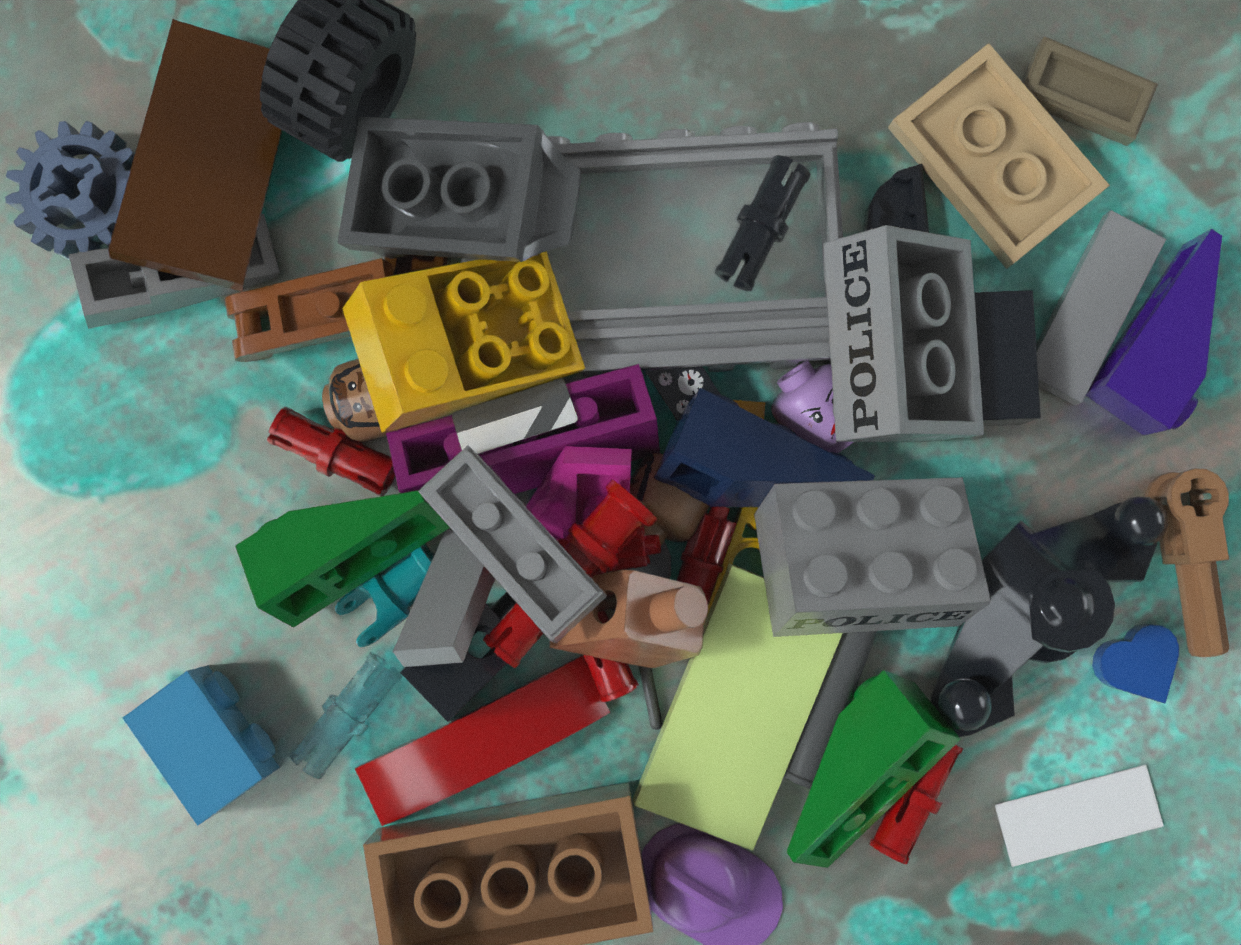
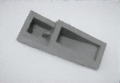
[68,214,280,329]

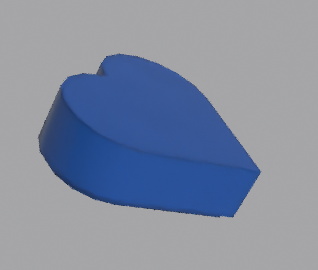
[1092,623,1179,704]

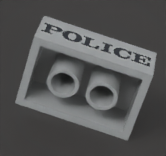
[823,225,984,442]
[754,477,991,637]

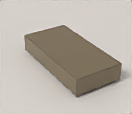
[1022,36,1158,146]

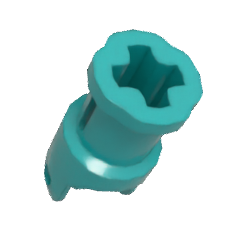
[335,544,435,648]

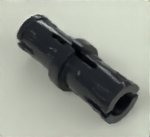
[714,155,811,291]

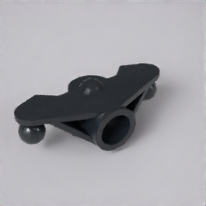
[929,496,1168,737]

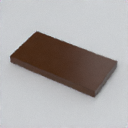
[108,19,283,292]

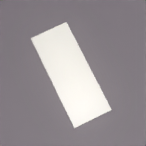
[995,764,1164,867]

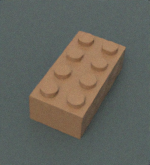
[363,782,653,945]

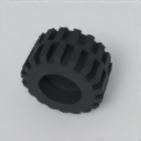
[260,0,416,162]

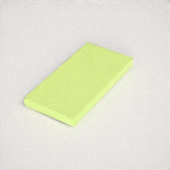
[633,563,843,851]

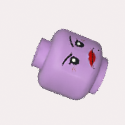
[771,361,853,453]

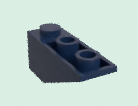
[653,388,875,507]

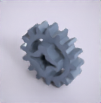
[5,121,135,260]

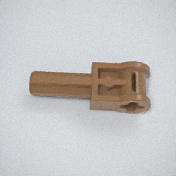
[1145,468,1229,657]

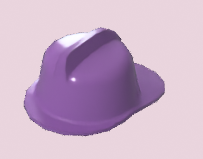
[642,824,783,945]

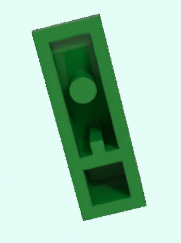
[235,490,450,628]
[787,670,961,868]

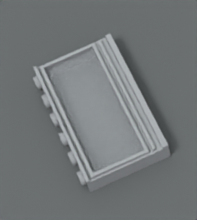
[461,122,843,378]

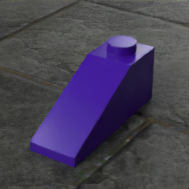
[1086,229,1222,436]

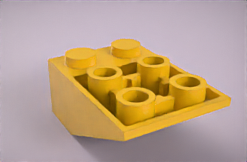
[342,251,585,433]

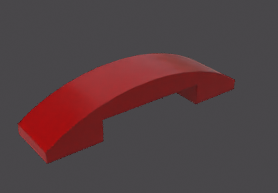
[355,655,611,826]

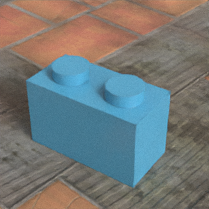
[122,665,280,826]

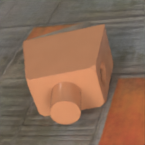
[549,570,708,668]

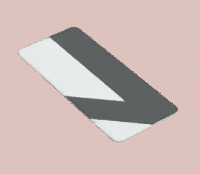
[452,379,578,454]

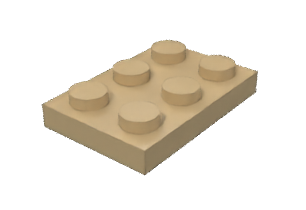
[888,43,1110,269]

